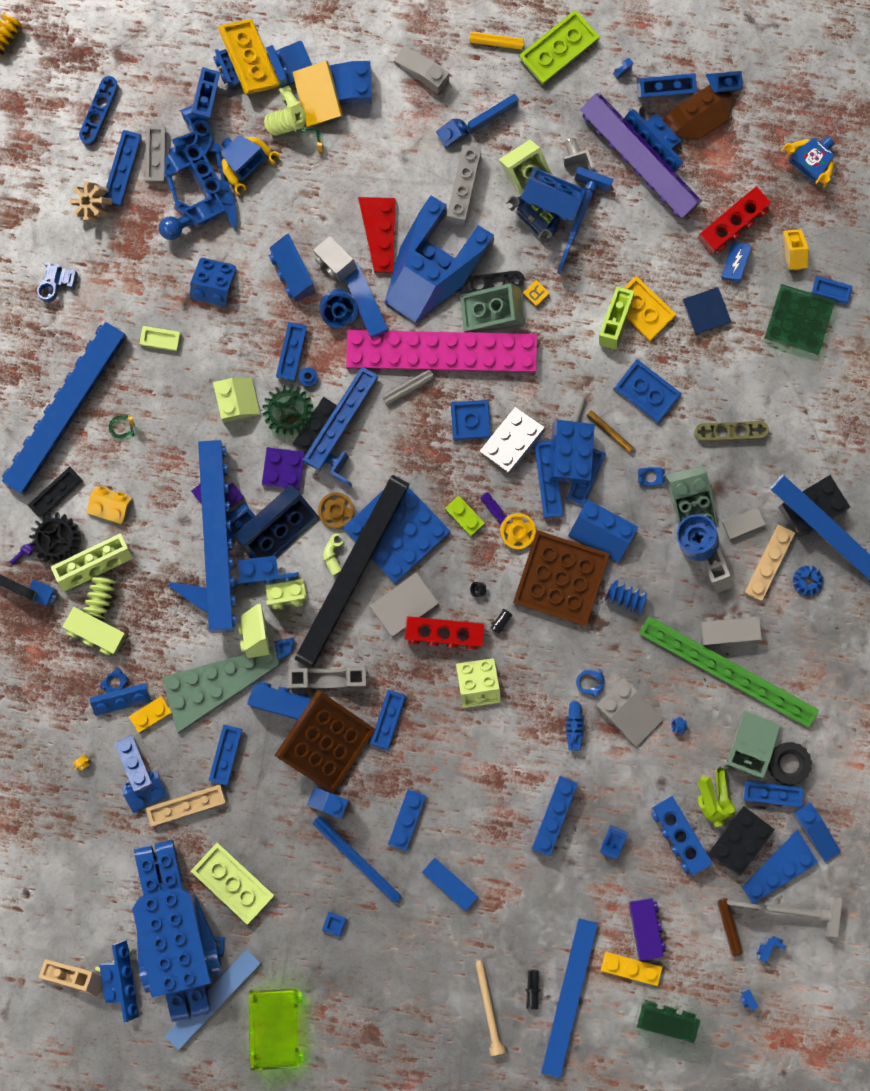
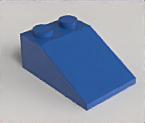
[329,61,372,105]

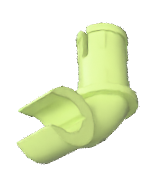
[279,85,301,108]
[322,534,343,576]

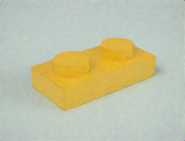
[128,696,172,733]

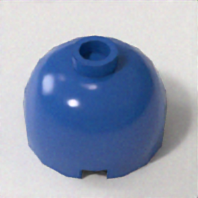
[319,289,358,328]

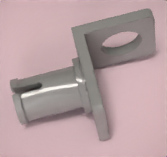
[563,138,594,172]

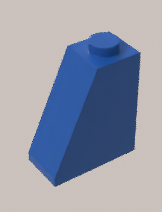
[307,787,350,819]

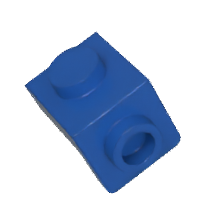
[436,119,469,147]
[600,825,628,859]
[756,936,787,962]

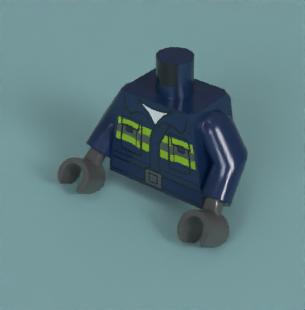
[506,196,560,244]

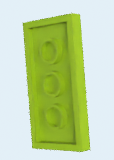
[519,9,600,85]

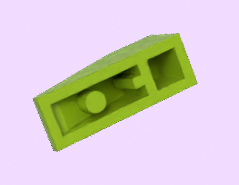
[599,286,635,350]

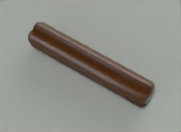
[717,898,743,956]

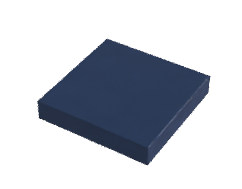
[682,287,731,335]

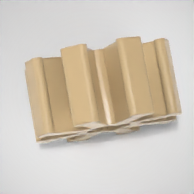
[70,182,112,222]

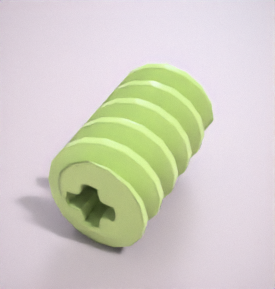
[264,105,306,136]
[83,577,116,619]

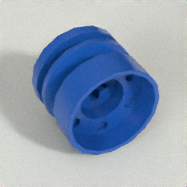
[676,514,719,561]

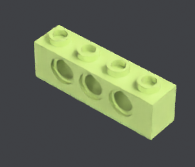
[51,533,133,592]

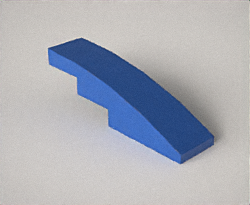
[344,262,388,338]

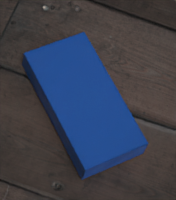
[811,276,853,305]

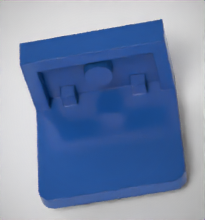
[189,258,236,307]

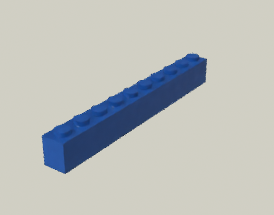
[2,321,127,496]
[198,440,237,634]

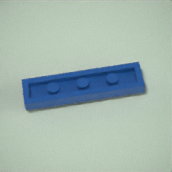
[103,130,142,207]
[534,441,563,518]

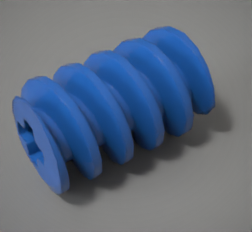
[604,580,647,616]

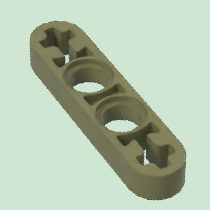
[694,421,769,442]

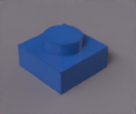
[739,988,758,1011]

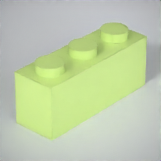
[63,607,127,656]

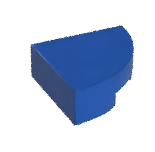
[613,58,633,79]
[275,638,294,660]

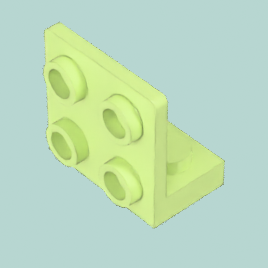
[265,579,307,611]
[456,658,501,708]

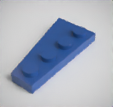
[742,829,818,904]

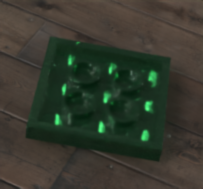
[764,284,835,355]

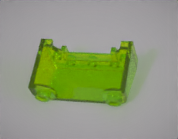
[249,987,304,1071]

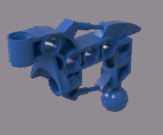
[158,104,237,240]

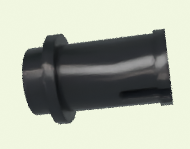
[490,609,513,634]

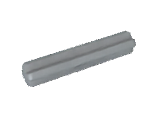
[382,370,434,405]

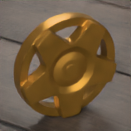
[318,492,354,528]

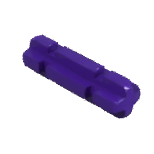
[480,492,509,525]

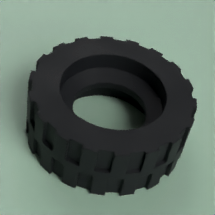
[768,742,812,785]

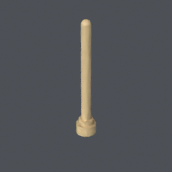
[476,960,506,1056]

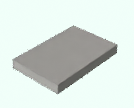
[370,572,439,637]

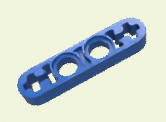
[79,76,118,146]

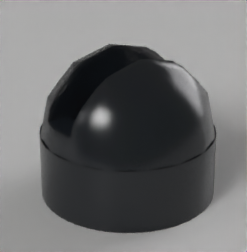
[470,582,487,597]

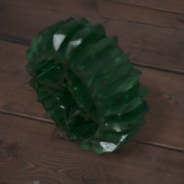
[262,385,314,436]

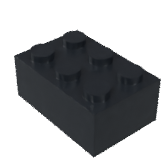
[778,475,850,539]
[706,806,775,876]

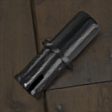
[525,969,541,1010]

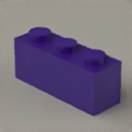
[628,898,666,961]

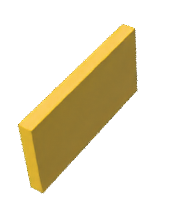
[218,19,280,95]

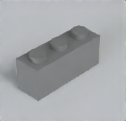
[699,614,762,646]

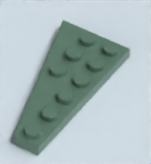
[162,646,279,733]

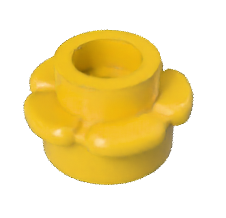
[73,754,90,771]

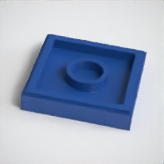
[451,400,491,441]

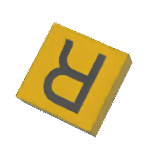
[523,280,549,307]

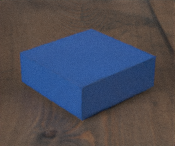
[322,912,347,937]

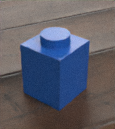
[29,579,58,607]

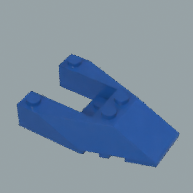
[384,195,494,323]

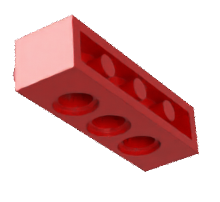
[698,186,771,255]
[404,616,484,650]

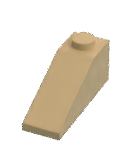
[38,959,102,997]

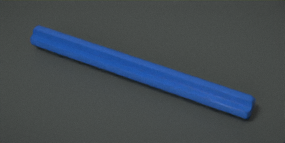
[313,817,401,903]

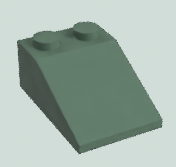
[460,283,525,332]

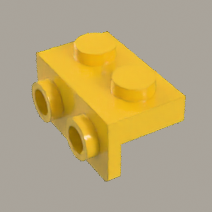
[86,486,132,524]

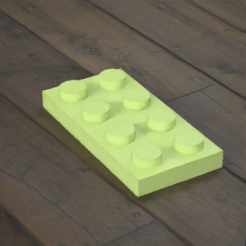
[191,842,275,925]

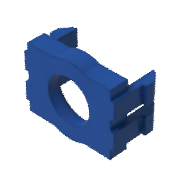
[638,467,665,487]
[100,668,129,693]

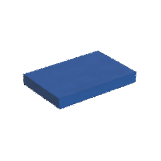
[613,359,682,424]

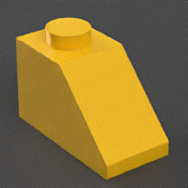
[783,229,809,270]

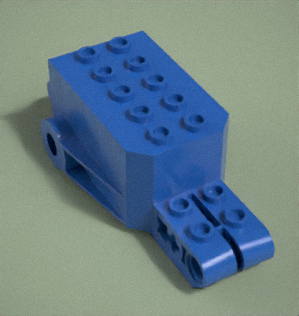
[132,839,223,1022]

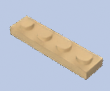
[744,525,795,601]
[146,785,226,827]

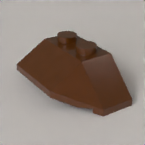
[663,85,733,140]

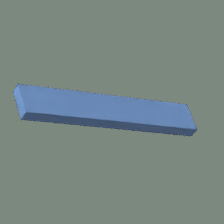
[165,950,261,1050]

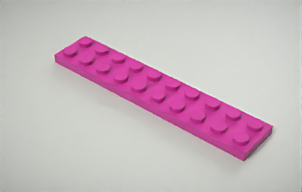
[346,330,537,373]

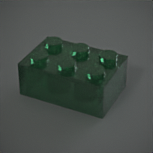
[633,1000,700,1043]

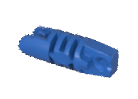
[566,700,584,751]

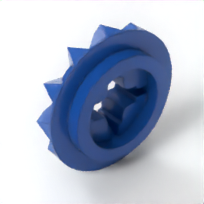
[793,566,824,596]

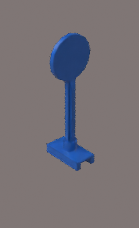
[557,166,614,275]

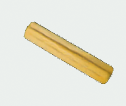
[469,32,524,50]

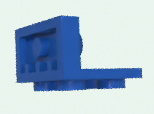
[266,41,312,88]

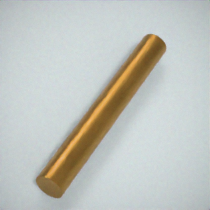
[586,410,634,453]

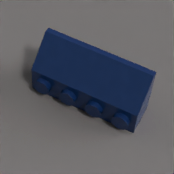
[233,484,319,558]

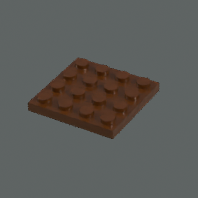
[513,530,610,627]
[274,690,376,794]

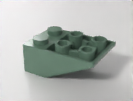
[665,466,718,526]
[724,711,780,779]

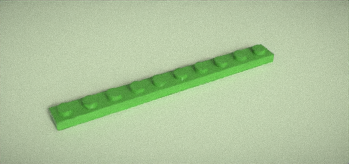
[639,616,819,727]

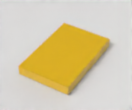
[292,61,343,127]
[609,276,677,342]

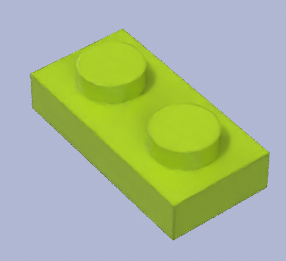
[445,496,485,537]

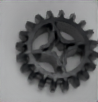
[29,512,82,564]

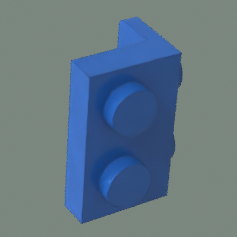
[213,49,241,88]
[121,770,168,813]

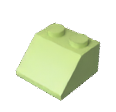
[499,140,552,196]
[213,378,260,423]
[238,604,270,658]

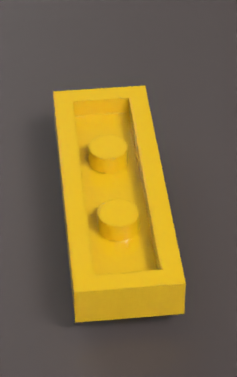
[600,952,662,986]

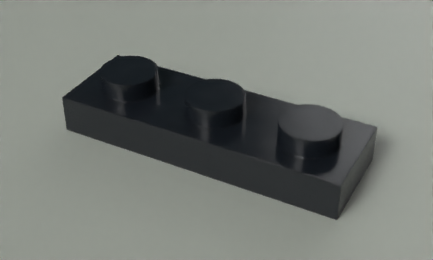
[292,396,337,454]

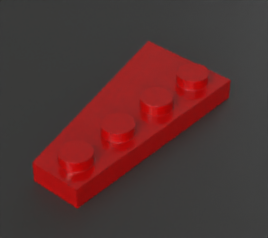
[358,197,396,273]

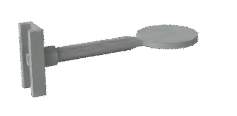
[727,897,843,938]

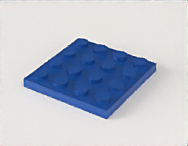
[343,476,451,584]

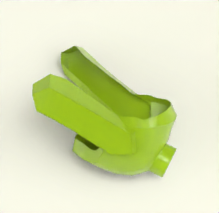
[697,767,735,827]

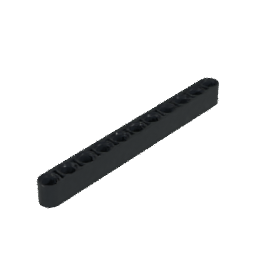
[294,475,410,669]

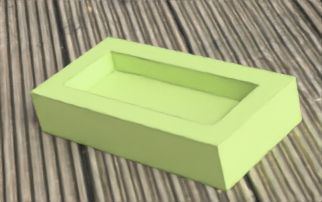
[139,326,181,352]

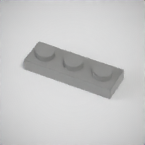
[145,126,166,183]

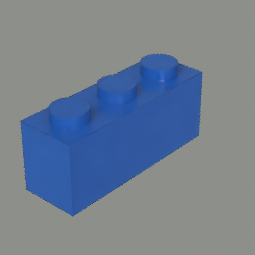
[636,73,697,97]

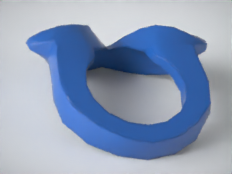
[576,669,605,698]

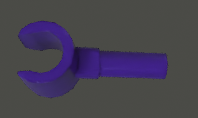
[9,544,34,565]

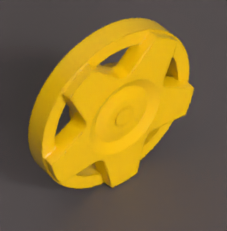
[500,513,536,549]

